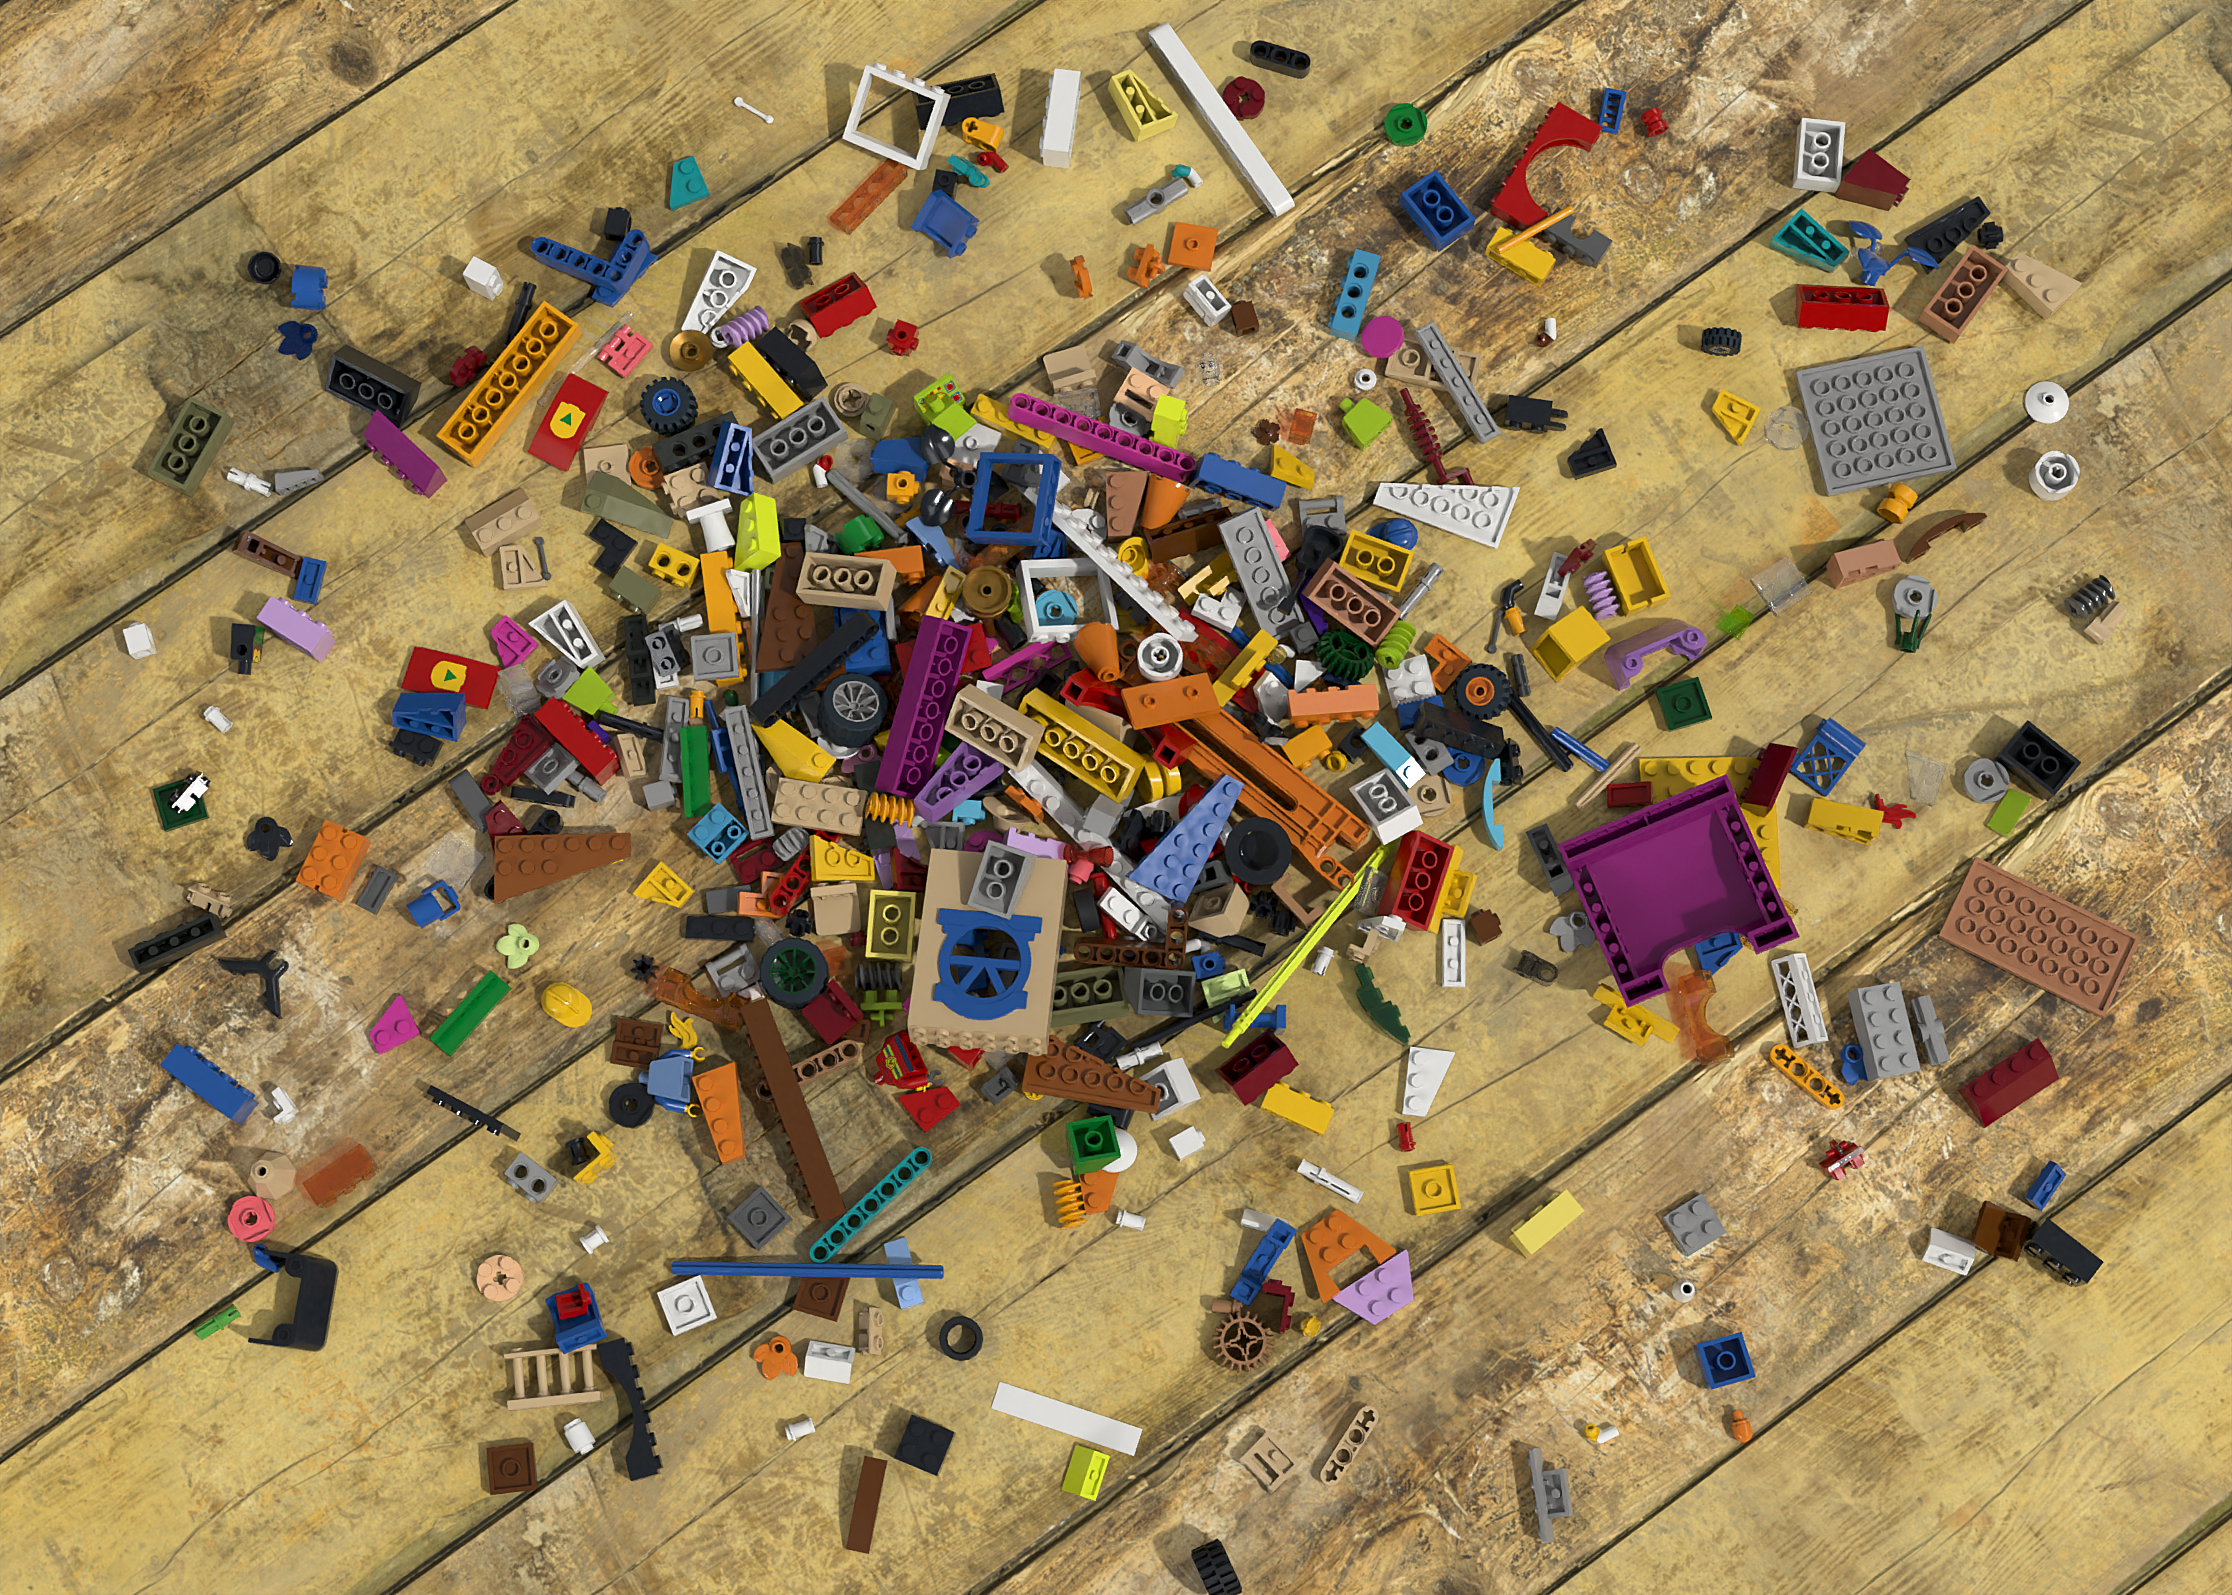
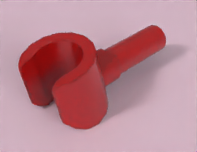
[1231,873,1257,895]

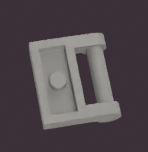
[1298,496,1346,539]
[705,943,761,1000]

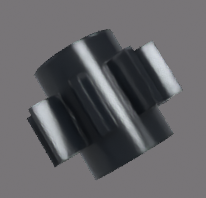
[1977,221,2003,250]
[1146,810,1175,837]
[1250,890,1278,919]
[785,909,814,937]
[1268,910,1297,937]
[630,955,660,984]

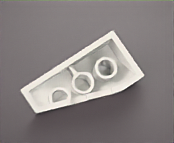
[681,249,757,334]

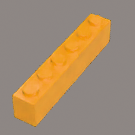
[700,551,748,687]

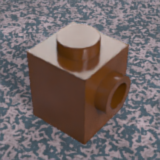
[1468,909,1503,947]

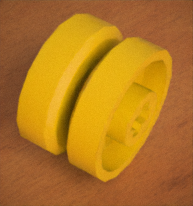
[1136,750,1181,803]

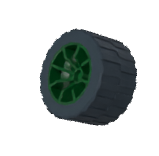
[759,937,830,1010]

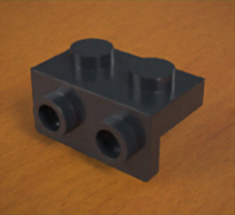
[645,624,691,677]

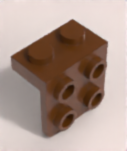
[1971,1200,2032,1262]

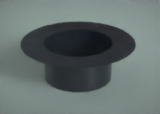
[1225,817,1292,885]

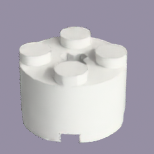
[2029,451,2080,501]
[1137,633,1183,683]

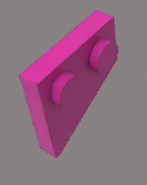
[491,615,539,676]
[369,995,421,1055]

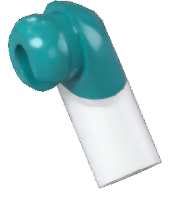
[1171,164,1203,188]

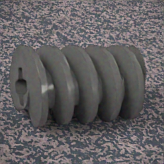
[2064,575,2116,619]
[855,962,902,992]

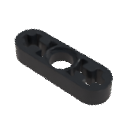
[510,787,576,808]

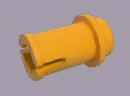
[1505,607,1528,637]
[688,690,706,719]

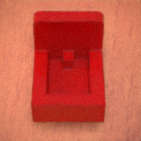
[555,1283,591,1319]

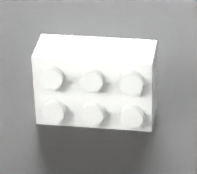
[1792,118,1845,193]
[1349,767,1423,845]

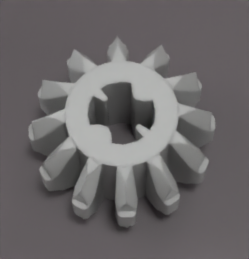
[772,826,810,861]

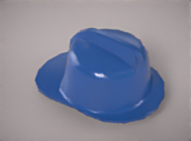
[1367,518,1418,550]

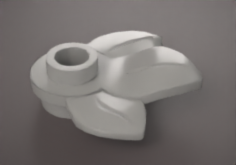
[1549,910,1595,953]

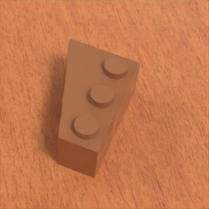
[1826,539,1901,589]

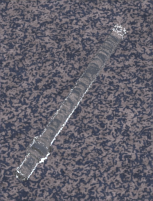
[536,310,634,407]

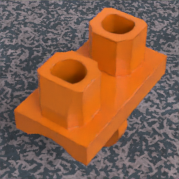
[1127,243,1165,289]

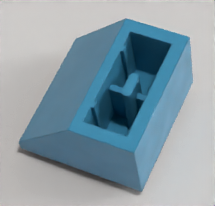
[687,802,750,865]

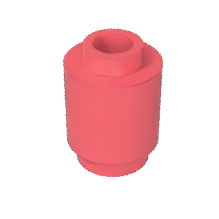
[1067,850,1096,885]

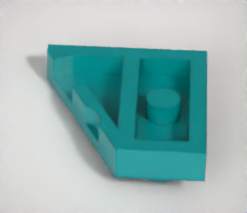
[670,156,710,211]

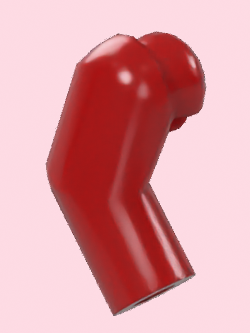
[976,152,1009,173]

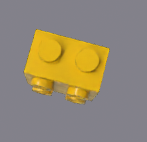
[573,1131,618,1186]

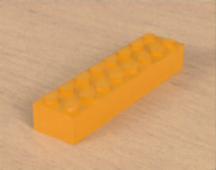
[436,301,583,468]

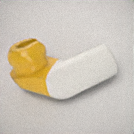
[1584,1423,1619,1444]

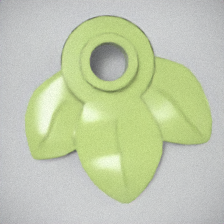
[496,924,539,969]

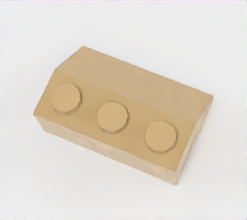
[465,488,544,558]
[1065,699,1139,749]

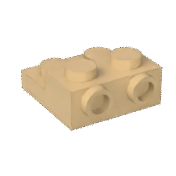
[661,461,720,519]

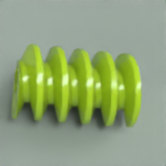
[1375,620,1416,670]

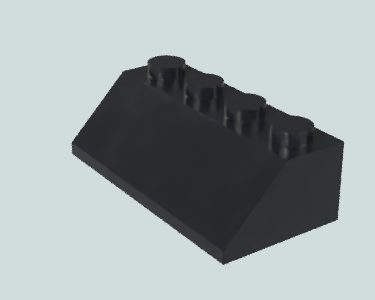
[911,73,1005,130]
[324,344,422,429]

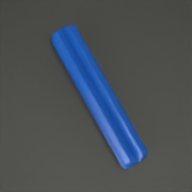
[1550,727,1610,773]

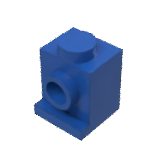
[1191,951,1227,982]

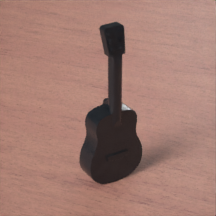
[1277,525,1343,616]

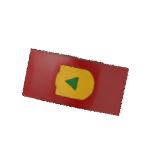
[528,373,609,472]
[401,646,501,710]

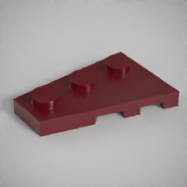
[491,710,556,787]

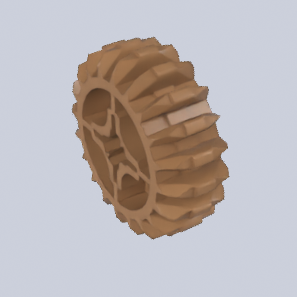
[1212,1310,1274,1373]

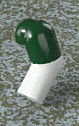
[718,689,739,723]

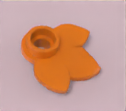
[753,1336,798,1380]

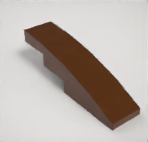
[846,1456,888,1554]

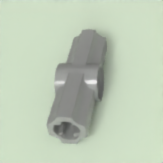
[1124,176,1188,226]
[1910,995,1950,1066]

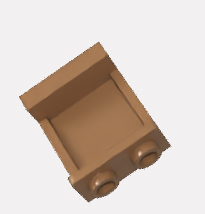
[1271,872,1324,931]

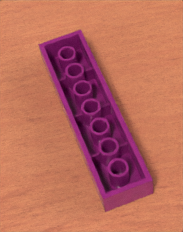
[874,614,973,799]

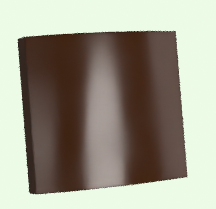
[610,1016,664,1070]

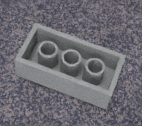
[752,396,848,484]
[1847,982,1921,1082]

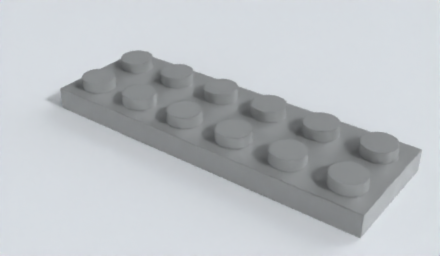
[1217,505,1305,640]

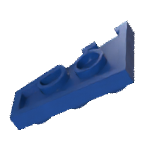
[592,241,658,308]

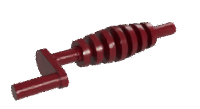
[1399,388,1475,486]

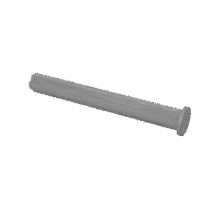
[826,469,911,547]

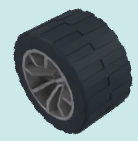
[817,673,889,748]

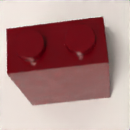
[1834,148,1911,211]

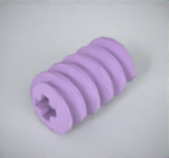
[721,305,769,348]
[1581,571,1620,621]

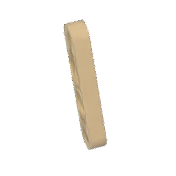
[1320,1406,1379,1486]

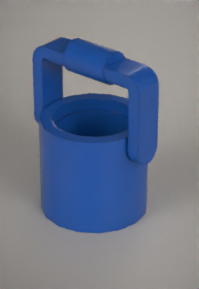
[406,879,461,929]

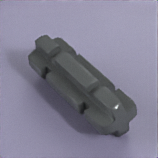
[1511,654,1531,697]

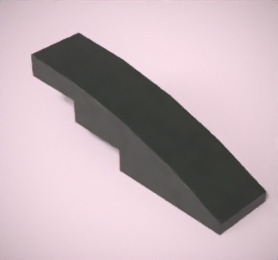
[624,615,656,707]

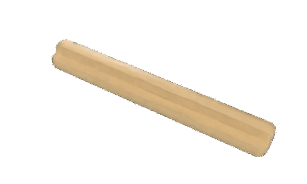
[1574,743,1642,811]

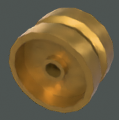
[962,565,1012,620]

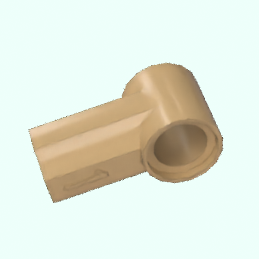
[2084,600,2128,645]

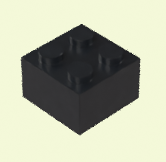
[894,1415,956,1477]

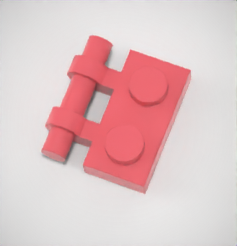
[597,324,654,379]

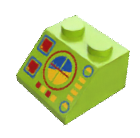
[913,372,966,426]

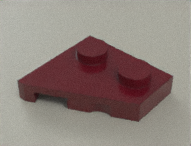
[889,848,929,893]

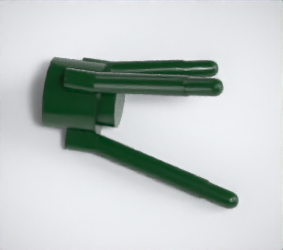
[1895,610,1932,653]

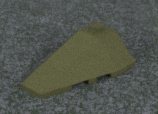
[580,471,674,539]

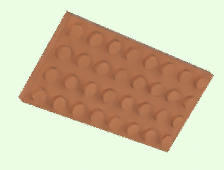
[1937,857,2141,1018]

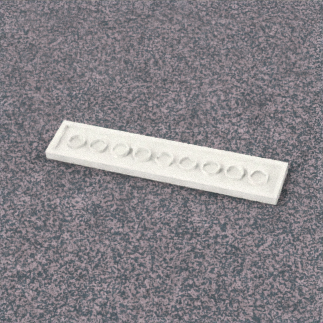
[1023,487,1199,642]

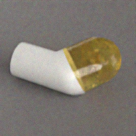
[1267,644,1296,666]

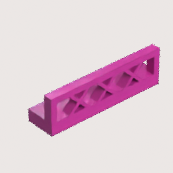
[982,641,1073,696]

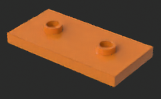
[1121,672,1221,730]

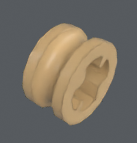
[1083,488,1100,510]

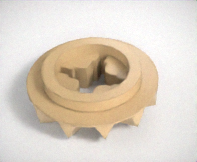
[834,383,869,417]

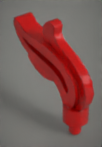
[1874,794,1916,829]

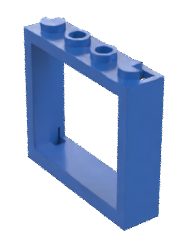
[966,452,1062,546]

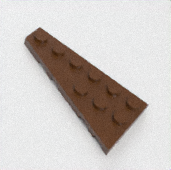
[755,542,819,673]

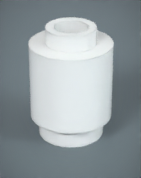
[564,1418,596,1455]

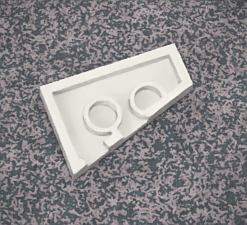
[1402,1047,1455,1118]

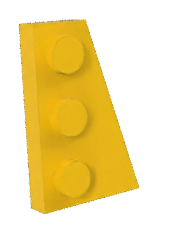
[809,835,875,882]

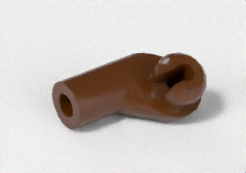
[983,616,1001,638]

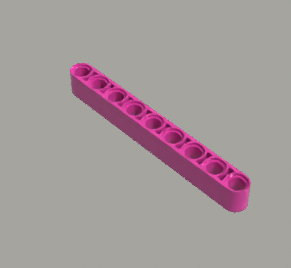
[1007,393,1196,482]

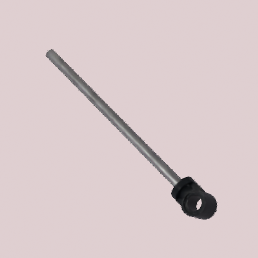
[750,569,766,786]

